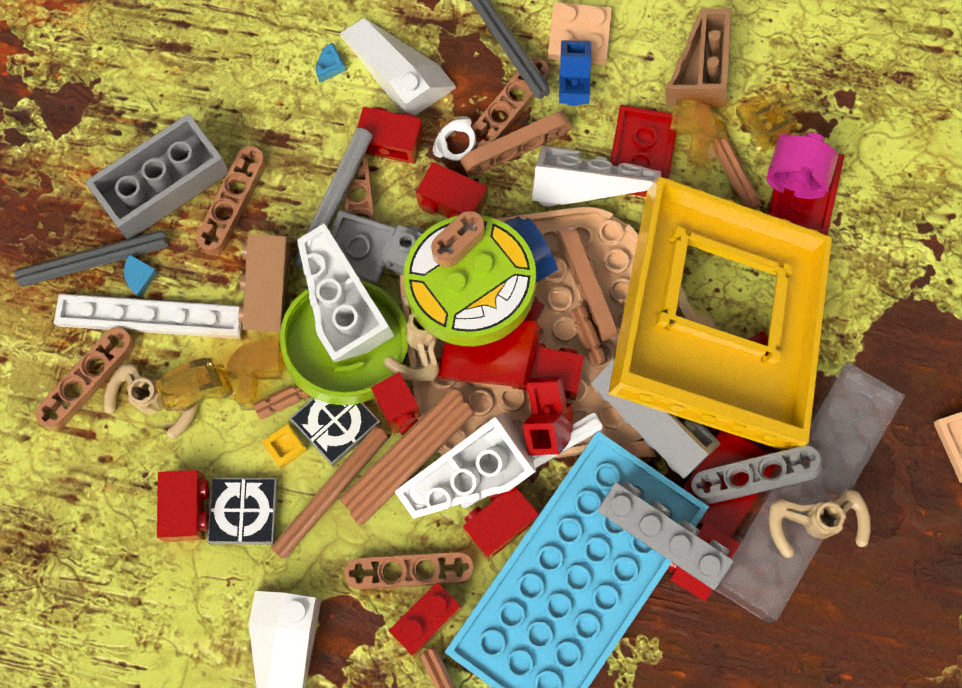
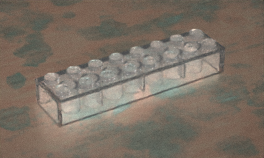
[715,362,905,624]

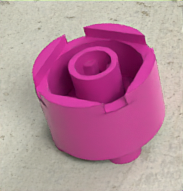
[766,133,838,199]

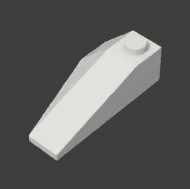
[340,18,456,116]
[532,145,661,206]
[297,223,394,362]
[395,412,536,519]
[249,591,321,688]

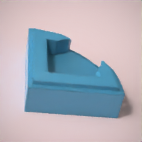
[316,42,346,83]
[124,255,158,297]

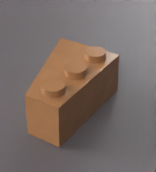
[665,8,732,107]
[238,234,297,332]

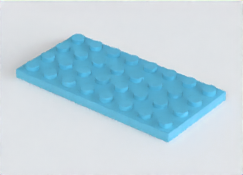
[445,431,709,688]

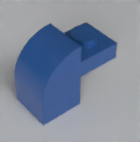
[559,40,591,106]
[504,216,558,283]

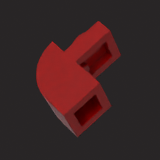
[522,377,573,455]

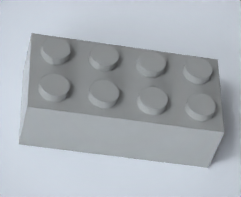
[85,113,229,239]

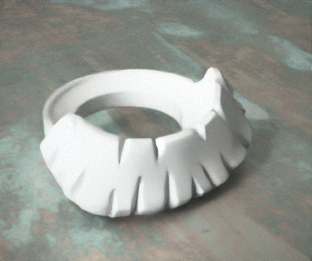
[433,116,476,161]

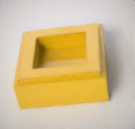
[261,423,308,469]

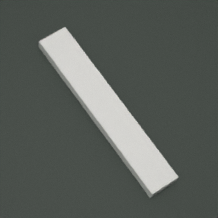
[54,294,243,339]

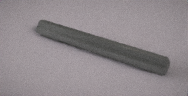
[470,0,550,99]
[15,230,168,287]

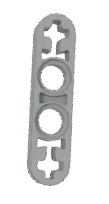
[691,446,823,504]

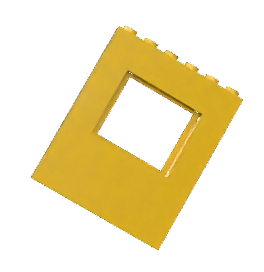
[608,176,832,450]

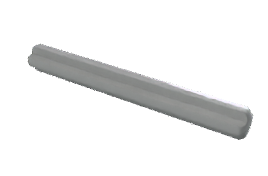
[293,128,373,269]

